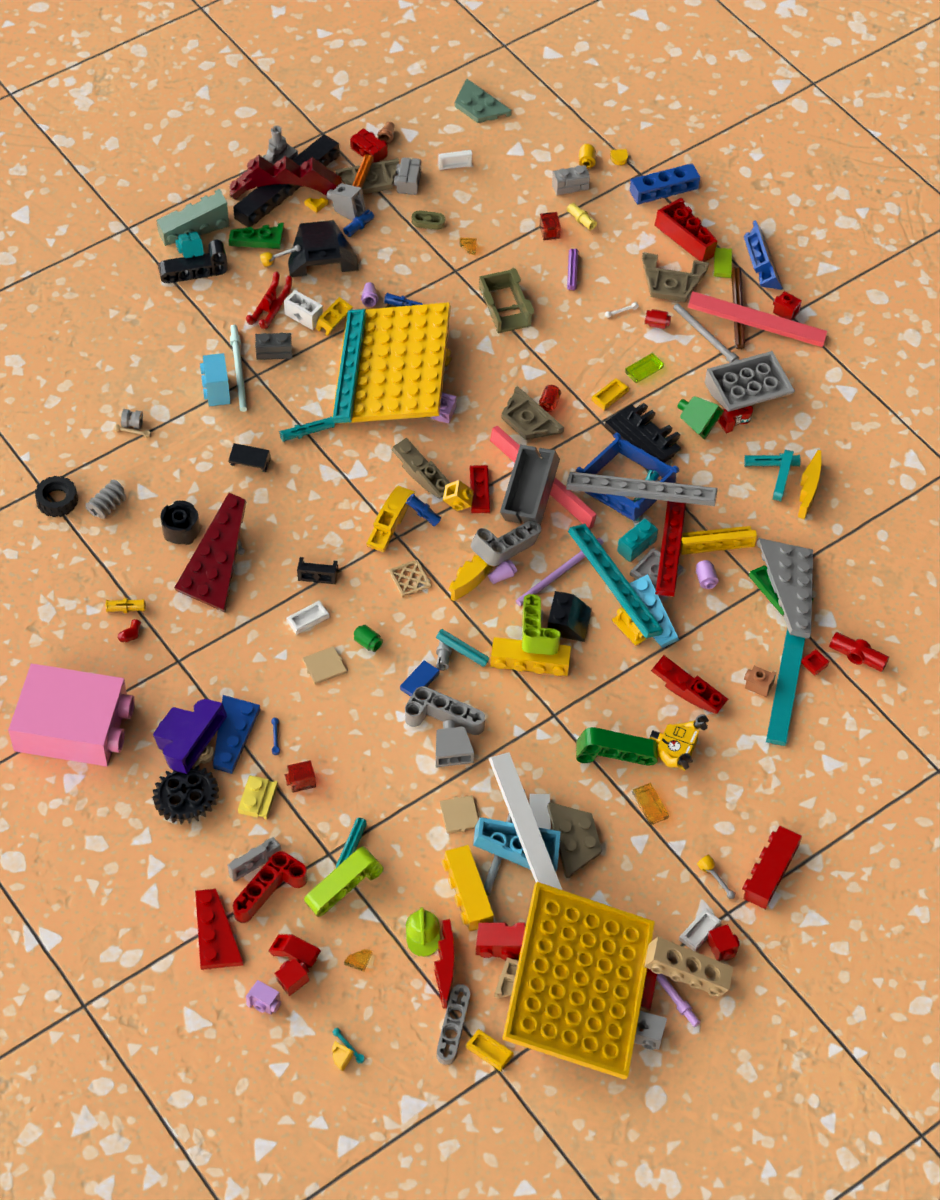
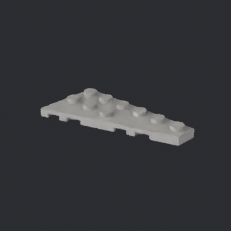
[757,538,813,639]

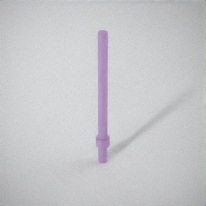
[516,538,603,606]
[657,974,700,1027]

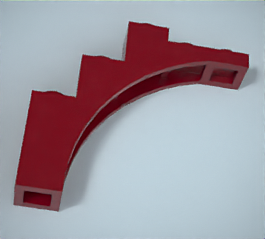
[230,155,342,200]

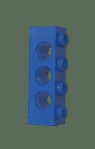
[630,163,700,205]

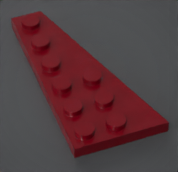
[174,492,247,612]

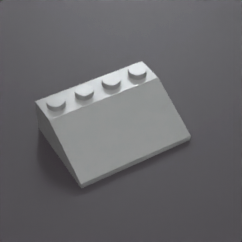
[705,351,795,412]

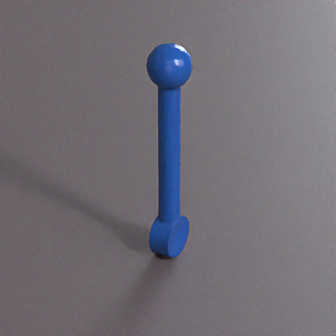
[271,718,280,755]

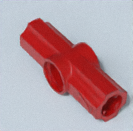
[829,632,889,672]

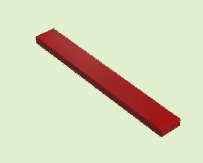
[655,501,686,597]

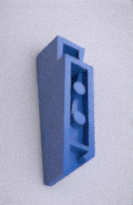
[744,220,783,290]

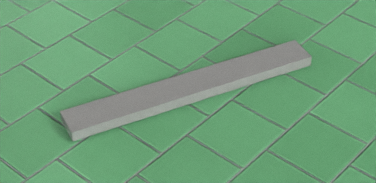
[566,472,718,506]

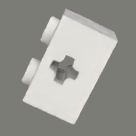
[284,290,323,330]

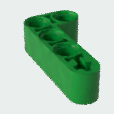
[576,727,658,766]

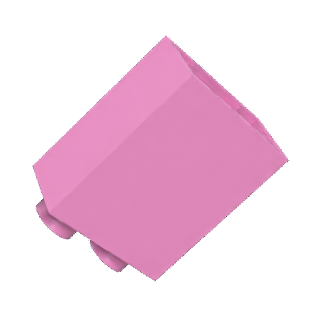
[8,663,135,766]

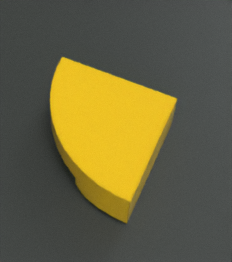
[304,197,328,213]
[332,1041,354,1071]

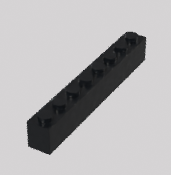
[233,134,340,227]

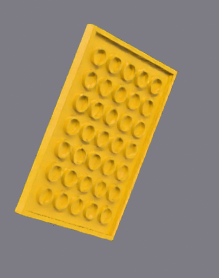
[332,302,451,424]
[502,882,655,1079]

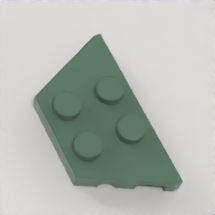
[455,79,512,123]

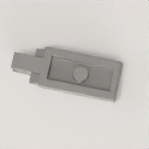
[228,837,281,881]

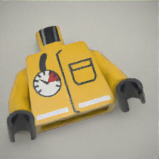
[649,714,709,771]

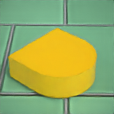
[610,149,628,165]

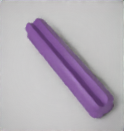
[567,248,578,291]

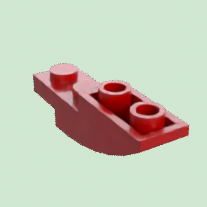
[651,655,728,714]

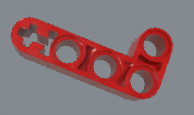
[233,851,307,923]

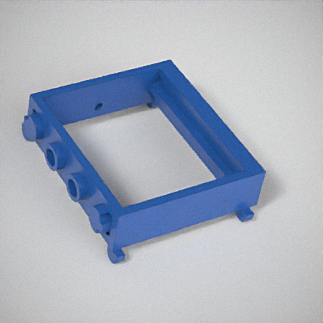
[576,432,679,522]

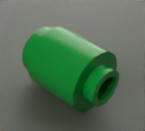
[354,625,383,652]

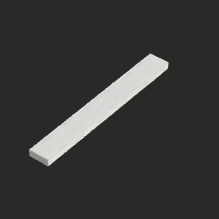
[489,752,562,890]

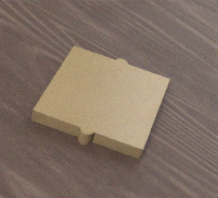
[302,646,347,684]
[440,795,478,833]

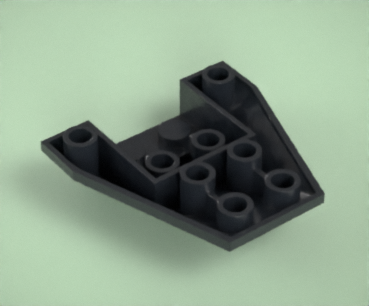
[288,220,359,277]

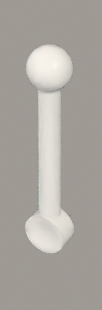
[605,302,639,318]

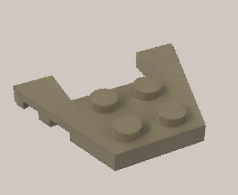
[642,252,709,302]

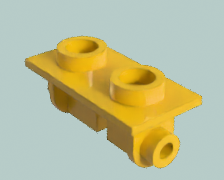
[612,607,648,646]

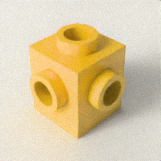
[443,480,474,511]

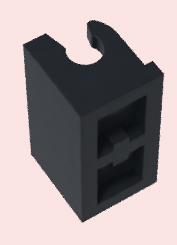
[228,443,271,472]
[297,557,338,584]

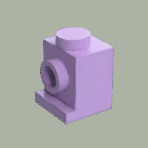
[432,392,456,423]
[246,980,281,1015]

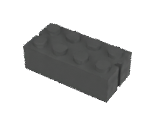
[500,444,560,526]

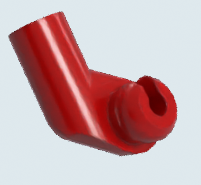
[118,619,141,642]

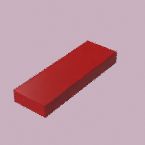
[470,465,490,513]

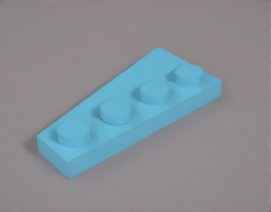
[629,574,679,648]

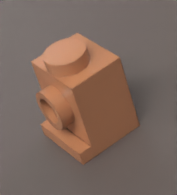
[744,665,776,697]

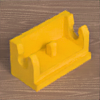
[315,297,353,336]

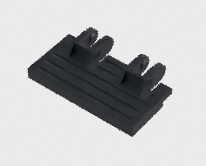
[604,403,681,463]

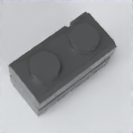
[255,333,292,360]

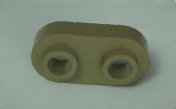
[412,210,445,230]

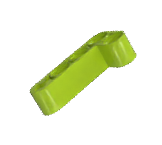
[522,594,561,655]
[304,846,384,917]

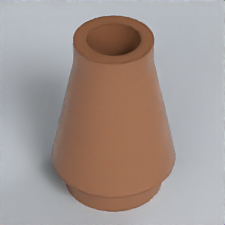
[378,121,395,144]

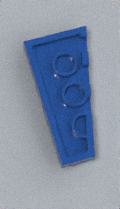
[213,695,260,774]

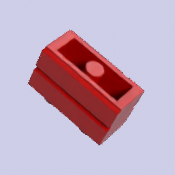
[350,128,388,163]

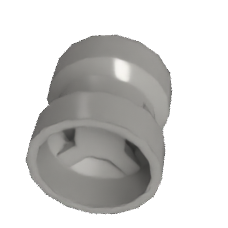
[121,409,143,429]

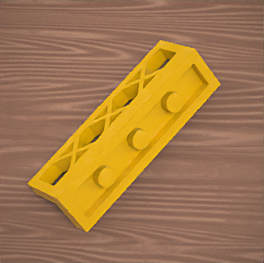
[680,526,757,555]

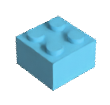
[200,353,230,406]

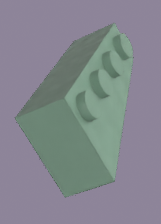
[157,189,229,246]

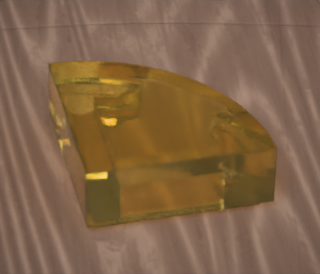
[459,237,477,255]
[344,949,372,972]

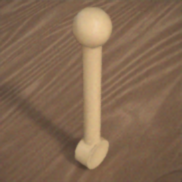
[113,424,151,438]

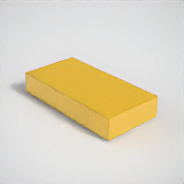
[591,378,629,411]
[466,1029,514,1071]

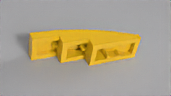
[798,450,821,520]

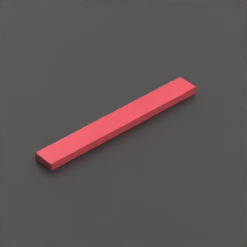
[688,291,827,347]
[490,426,597,529]

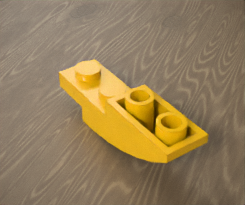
[366,486,415,552]
[449,555,493,601]

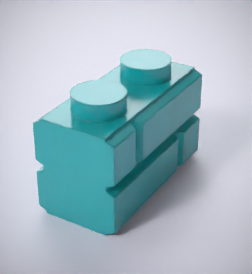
[175,231,204,258]
[617,519,658,562]

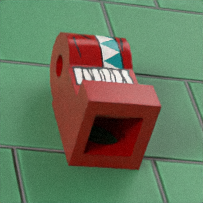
[718,405,753,434]

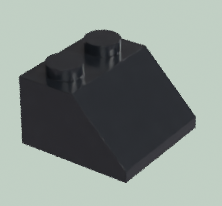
[547,591,592,642]

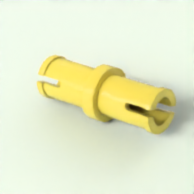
[567,203,597,230]

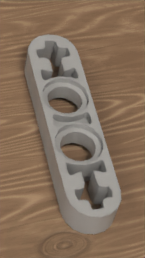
[437,984,470,1065]

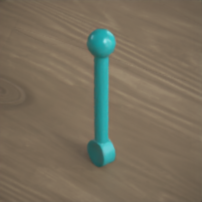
[333,1028,364,1064]

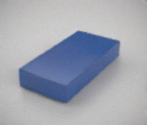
[400,660,439,697]

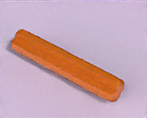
[352,154,373,188]

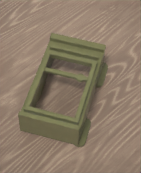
[479,268,534,333]

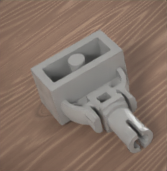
[263,126,298,164]

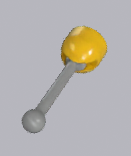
[260,245,301,267]
[697,854,735,899]

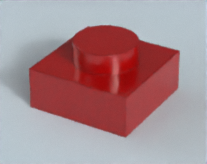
[801,649,829,676]

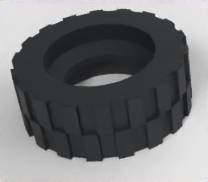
[35,476,78,517]

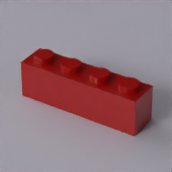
[742,826,802,910]

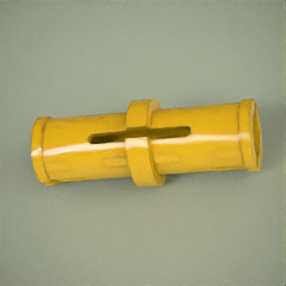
[105,598,146,613]

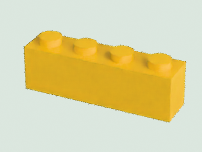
[490,637,571,676]
[442,845,494,932]

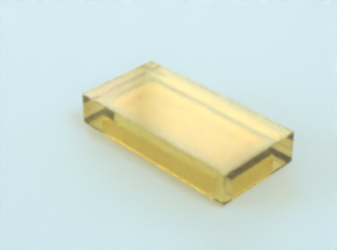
[632,783,669,825]

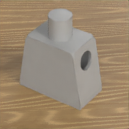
[327,183,366,221]
[435,720,474,767]

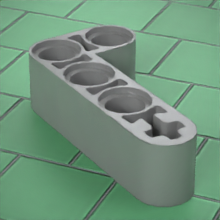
[470,521,542,566]
[405,686,485,735]

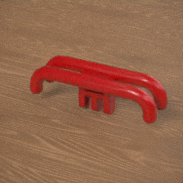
[246,272,293,329]

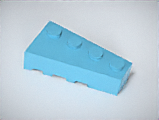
[473,817,561,872]

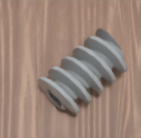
[85,479,126,519]

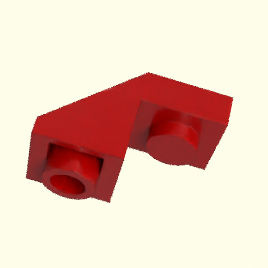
[268,934,321,968]

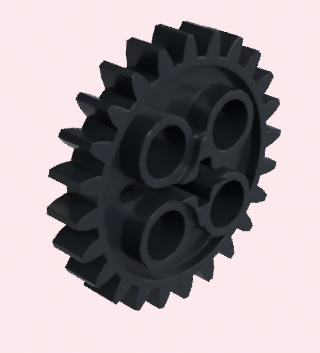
[152,765,219,824]

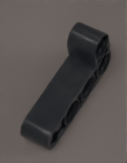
[158,240,228,283]

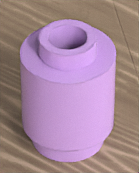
[696,560,719,589]

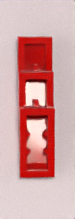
[434,919,454,1009]

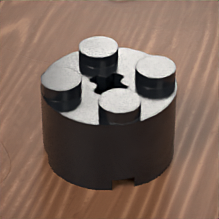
[160,501,200,545]

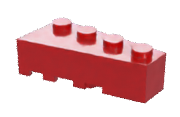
[654,197,718,262]
[475,922,526,960]

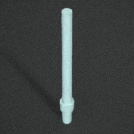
[230,325,247,412]

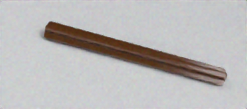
[731,267,745,349]

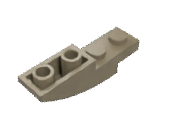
[392,438,450,498]

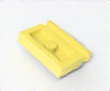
[238,775,278,819]

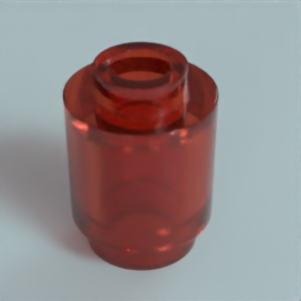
[539,385,561,412]

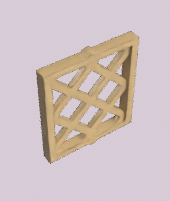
[389,560,431,597]

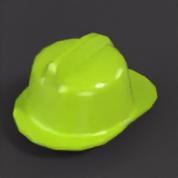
[406,907,440,957]

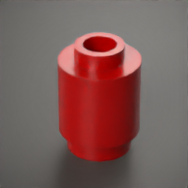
[645,309,671,329]

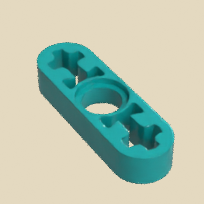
[772,449,794,501]

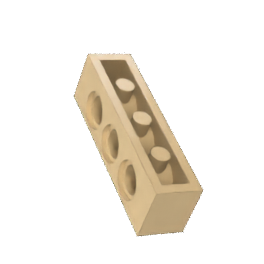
[644,937,733,997]

